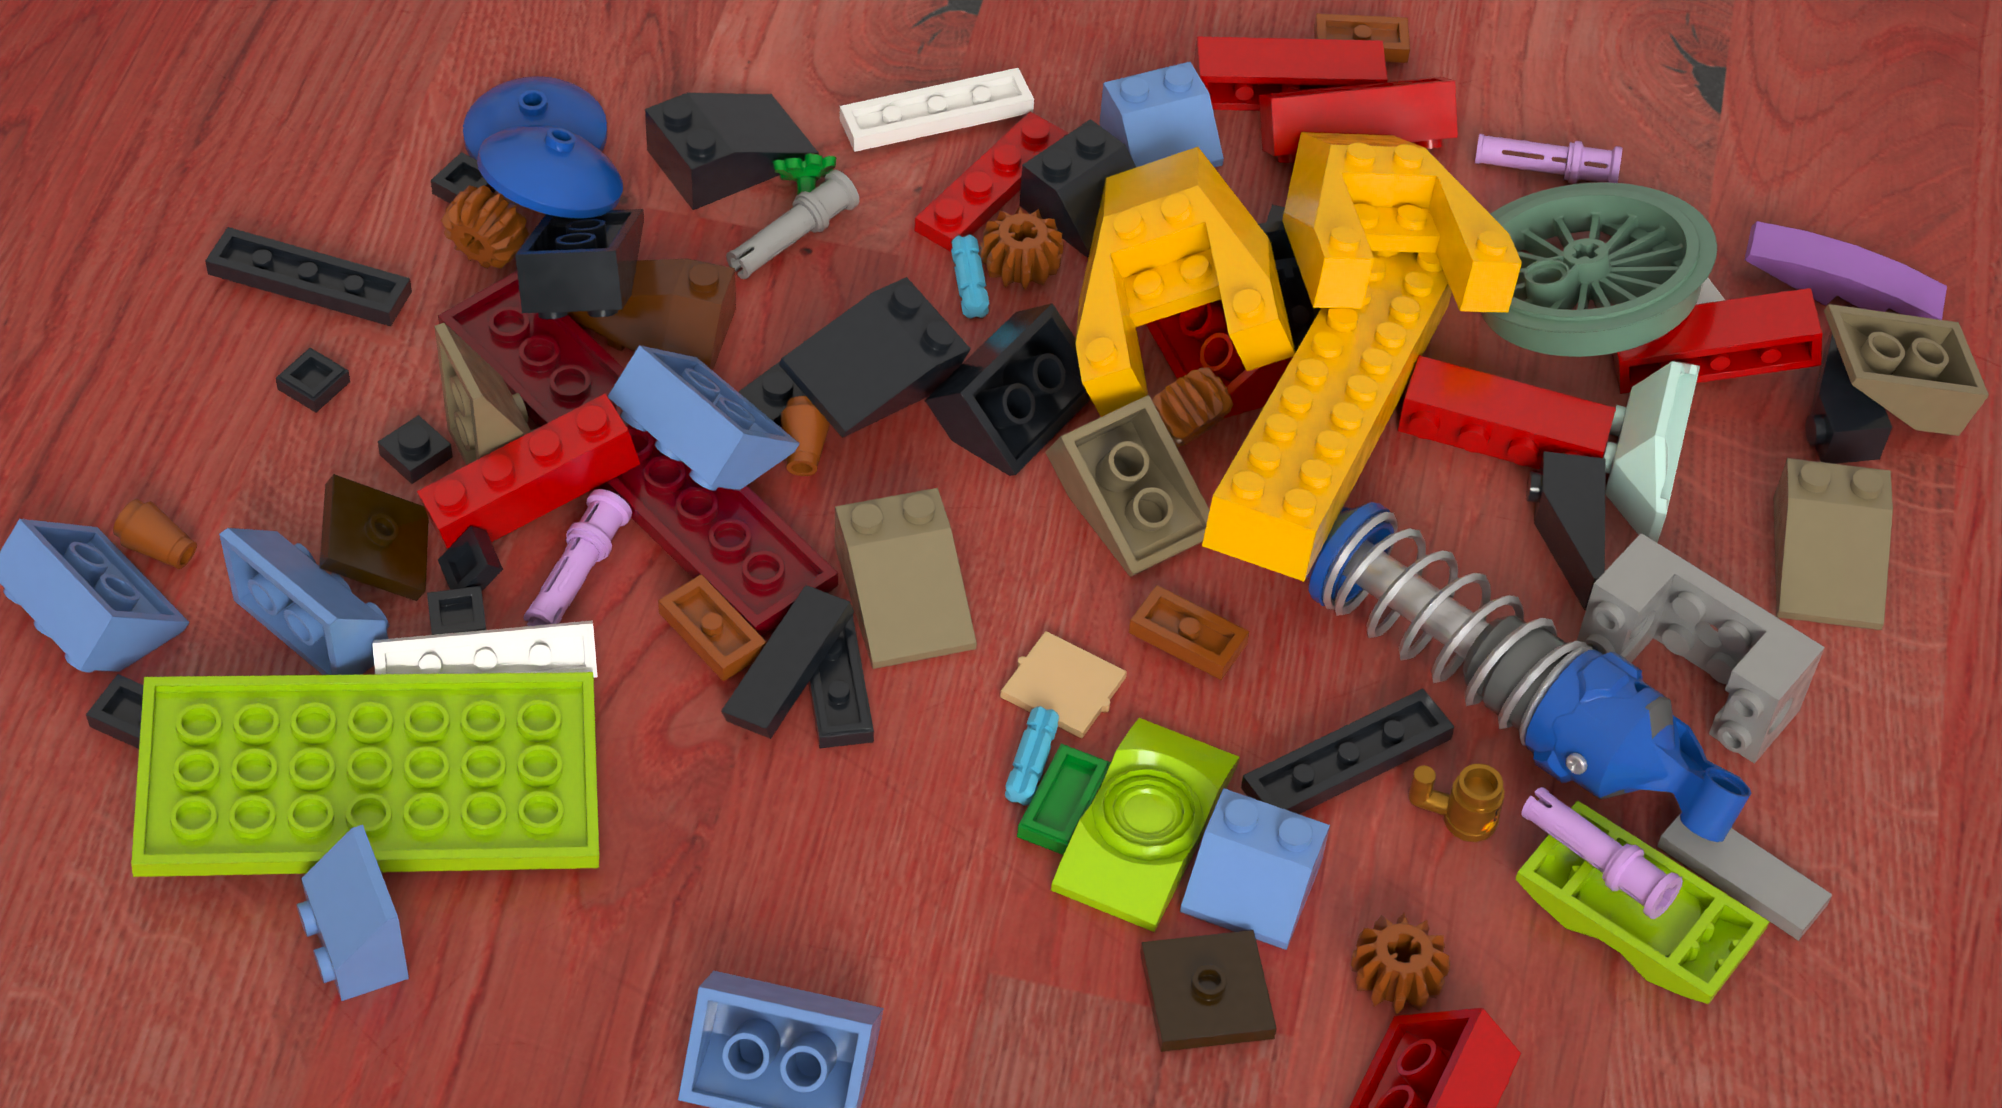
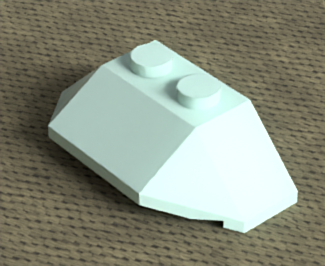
[1603,361,1700,543]

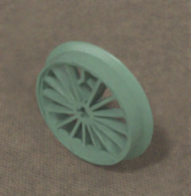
[1480,182,1717,357]

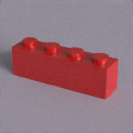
[1193,36,1388,111]
[1259,76,1458,163]
[1612,288,1822,394]
[1398,355,1616,469]
[417,393,640,550]

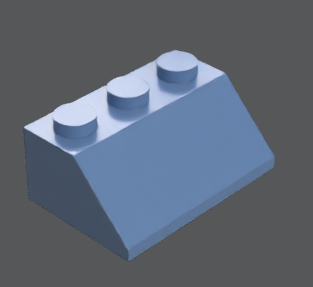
[608,345,800,491]
[0,519,189,673]
[219,528,389,675]
[678,971,884,1108]

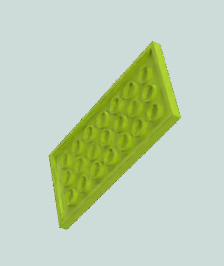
[131,672,599,877]

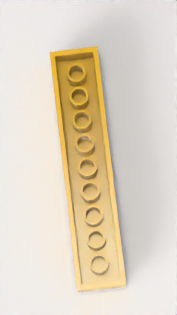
[1202,251,1452,581]

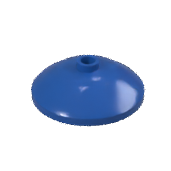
[463,76,607,160]
[477,125,623,218]

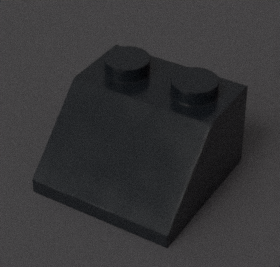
[1019,119,1136,258]

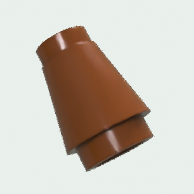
[780,396,830,476]
[113,499,197,569]

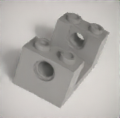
[1577,533,1825,764]

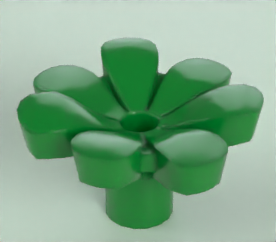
[773,153,837,195]

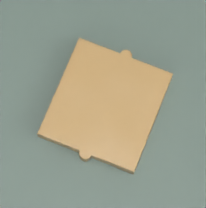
[1000,631,1127,739]

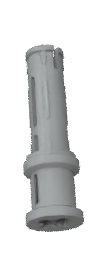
[726,169,860,279]

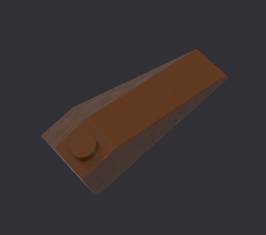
[568,259,736,371]

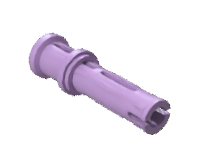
[1475,134,1623,184]
[524,489,632,626]
[1522,787,1683,919]

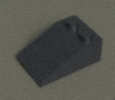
[645,92,819,210]
[515,209,644,319]
[779,277,971,438]

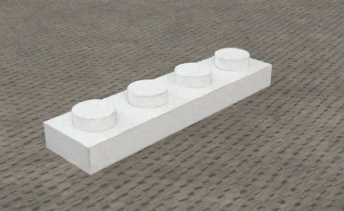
[840,68,1034,152]
[372,620,598,677]

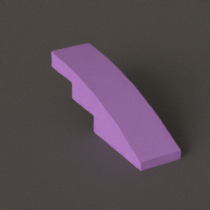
[1744,221,1947,320]

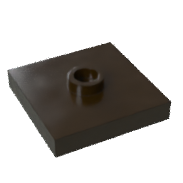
[320,474,429,601]
[1140,930,1277,1052]

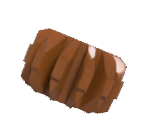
[441,185,529,269]
[980,207,1064,290]
[1152,368,1233,448]
[1351,913,1450,1014]

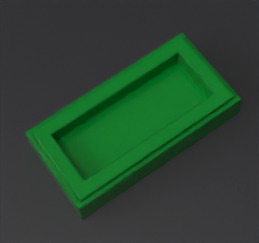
[1017,743,1111,855]

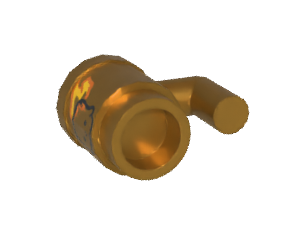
[1409,763,1505,842]

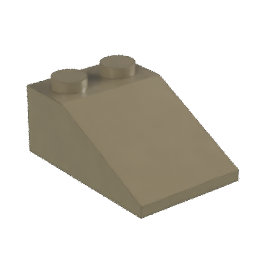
[1824,304,1989,436]
[434,323,535,465]
[1045,395,1210,577]
[1773,458,1893,630]
[835,488,977,669]

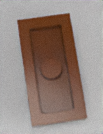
[1314,13,1410,63]
[658,574,766,681]
[1129,585,1250,680]

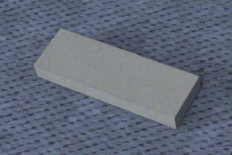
[1657,813,1832,941]

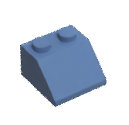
[1099,61,1224,167]
[1180,788,1330,950]
[296,825,409,1001]

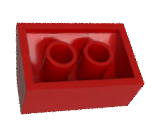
[1146,299,1296,418]
[1349,1008,1521,1108]

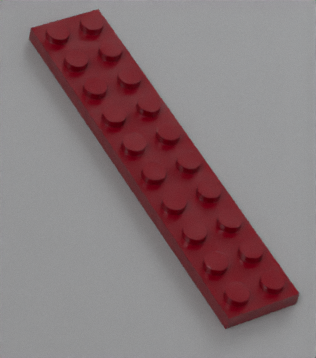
[438,271,838,636]

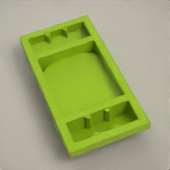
[1051,718,1240,932]
[1515,800,1770,1004]

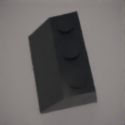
[925,303,1091,476]

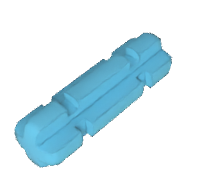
[951,235,989,319]
[1005,706,1059,805]

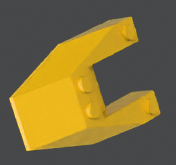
[1282,132,1522,313]
[1075,147,1295,417]

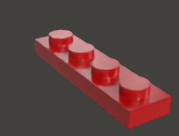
[914,112,1068,253]

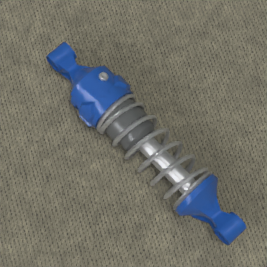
[1308,502,1752,842]

